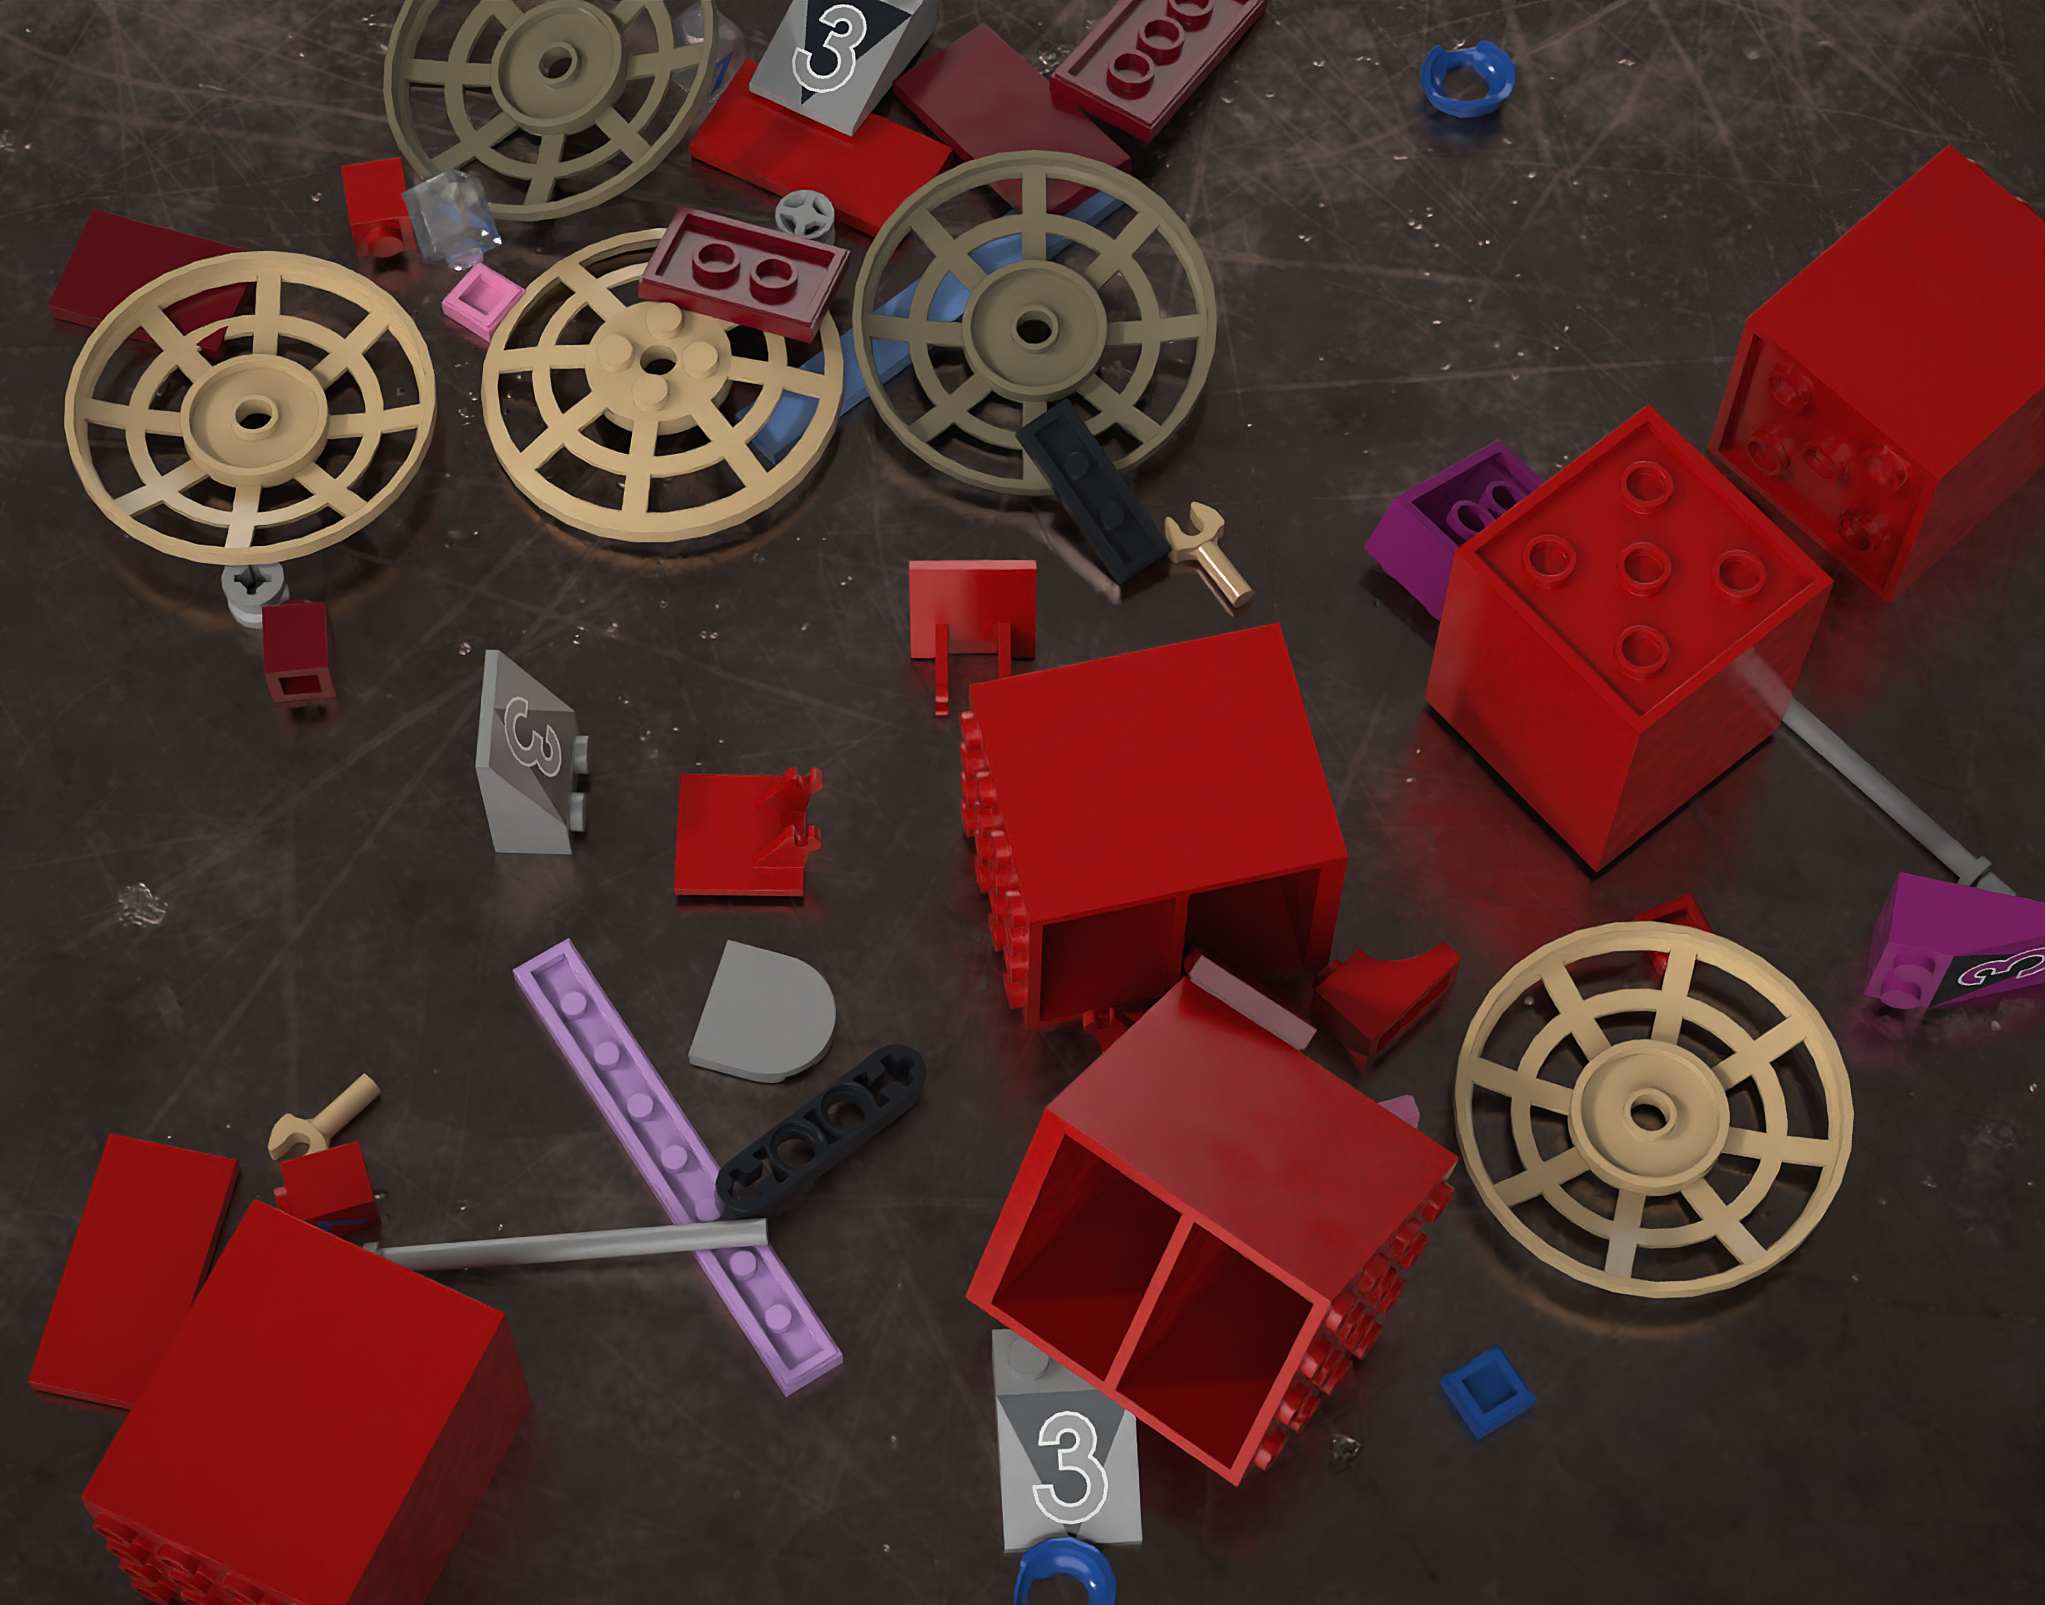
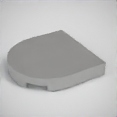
[688,940,837,1083]

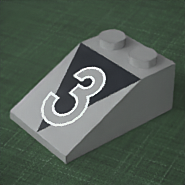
[749,0,938,137]
[475,650,591,854]
[992,1329,1142,1553]

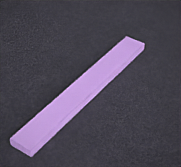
[513,938,843,1397]

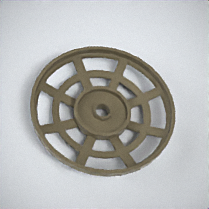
[383,0,719,222]
[852,150,1218,496]

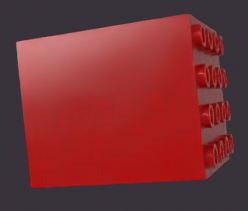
[1707,144,2045,605]
[1424,404,1834,873]
[959,622,1349,1030]
[965,976,1459,1487]
[80,1198,532,1605]

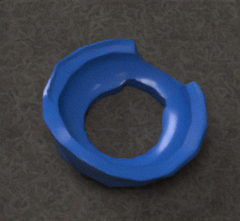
[1420,40,1516,118]
[1013,1536,1117,1605]

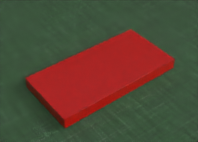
[689,58,953,247]
[28,1133,241,1410]

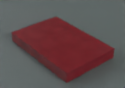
[638,205,851,344]
[48,209,256,362]

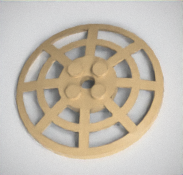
[481,228,845,542]
[64,251,437,566]
[1453,921,1854,1298]

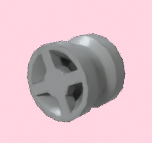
[775,190,836,246]
[221,562,291,629]

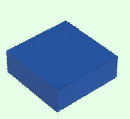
[1440,1344,1537,1440]

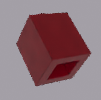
[262,599,336,703]

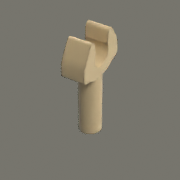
[1164,502,1254,607]
[267,1074,381,1160]

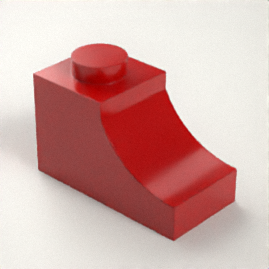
[1310,941,1461,1067]

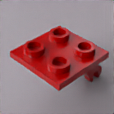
[909,560,1037,715]
[674,767,824,896]

